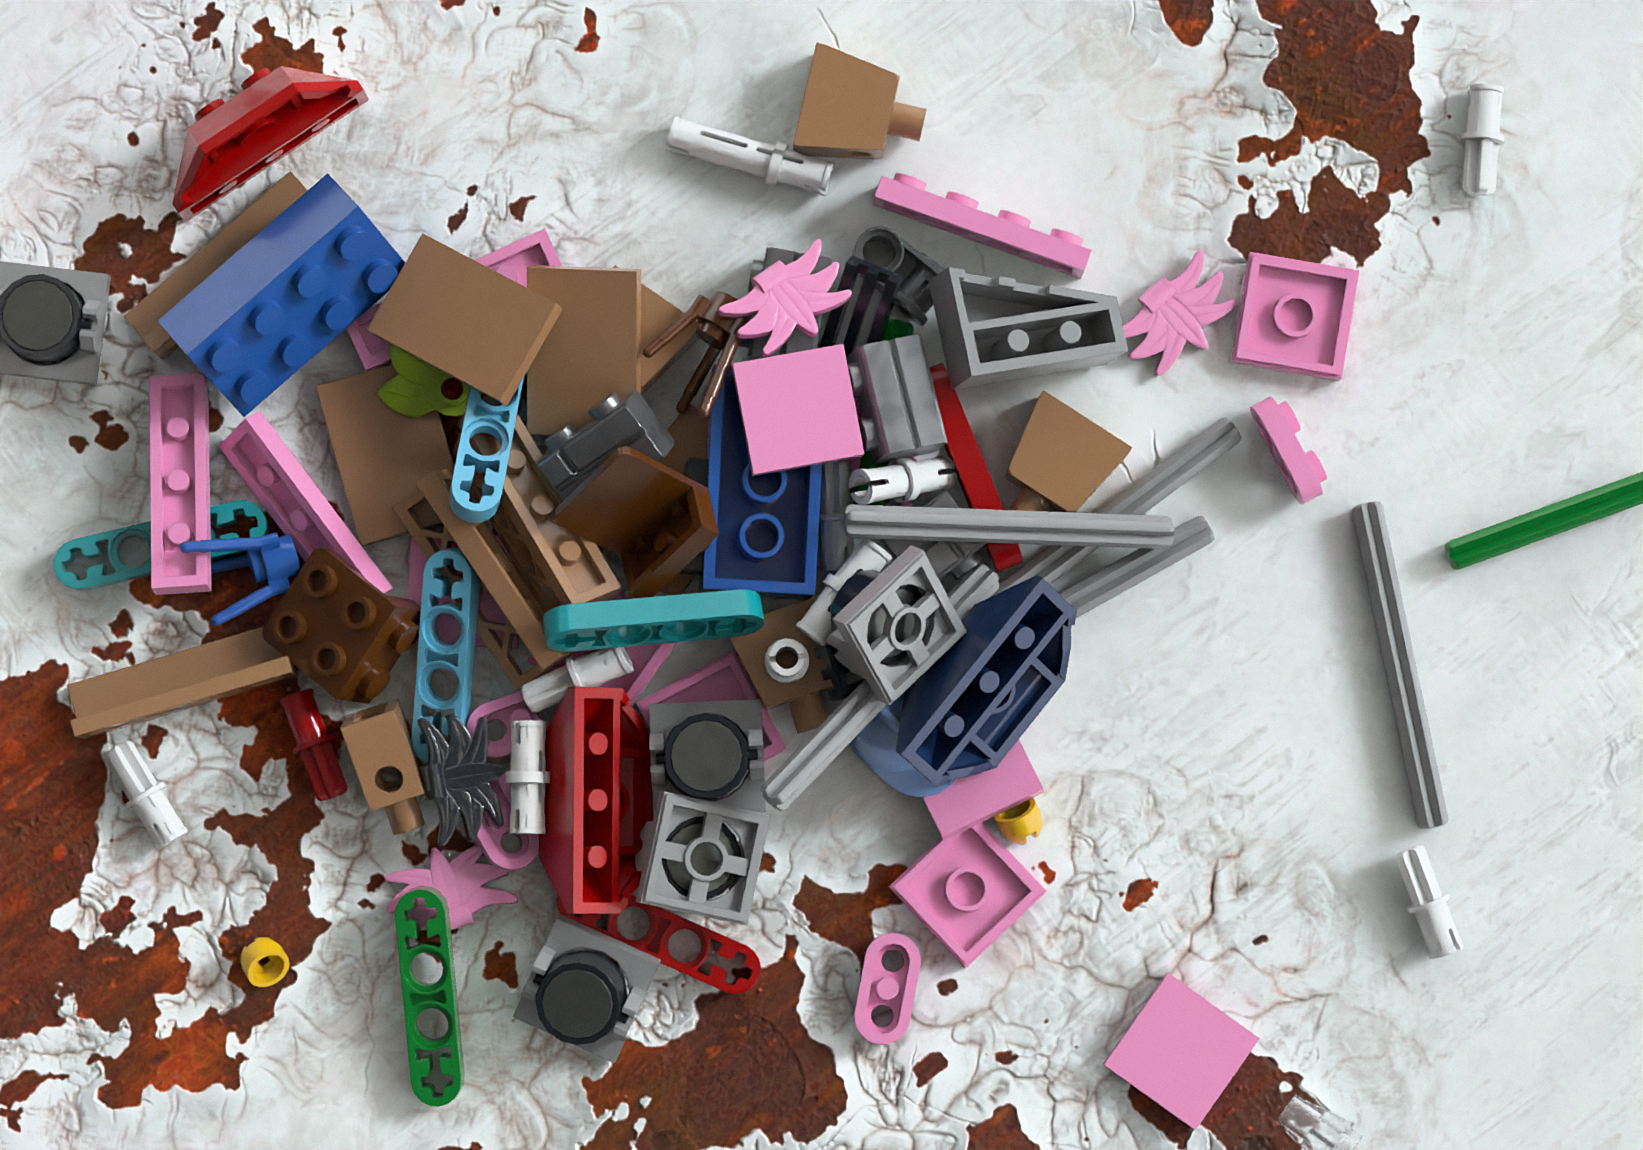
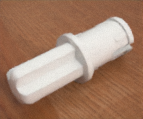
[1460,83,1505,196]
[819,460,855,571]
[521,647,634,712]
[104,740,189,850]
[1396,846,1464,959]

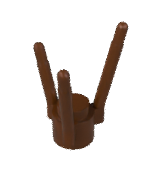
[643,291,752,418]

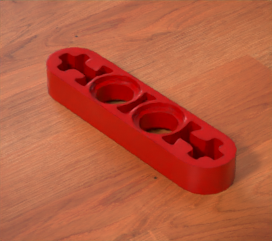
[929,362,1023,572]
[556,895,761,994]

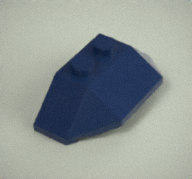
[896,575,1077,786]

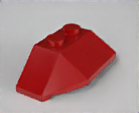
[172,66,369,222]
[539,686,654,914]

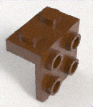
[555,446,719,598]
[262,548,421,704]

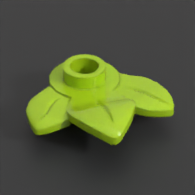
[378,344,482,418]

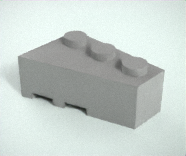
[929,267,1128,390]

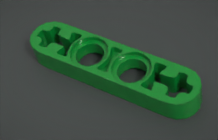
[395,886,465,1107]

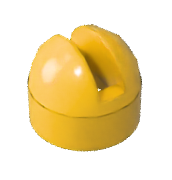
[994,798,1043,845]
[240,937,290,987]

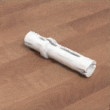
[666,116,835,196]

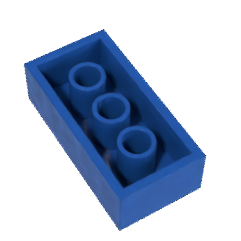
[158,173,405,417]
[699,364,822,600]

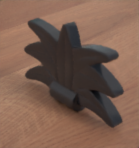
[417,714,506,846]

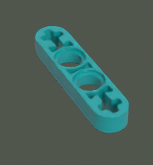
[53,500,269,591]
[543,589,765,652]

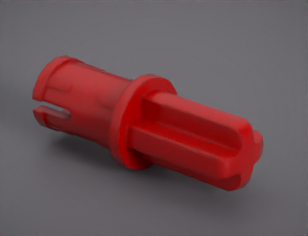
[279,688,348,801]

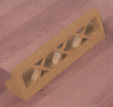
[123,171,308,360]
[451,413,621,613]
[392,468,574,691]
[67,626,299,739]

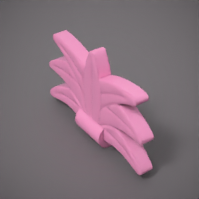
[718,239,852,358]
[1123,250,1238,376]
[385,844,518,941]

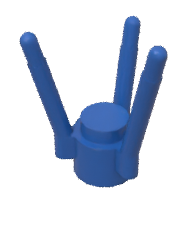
[179,532,300,626]

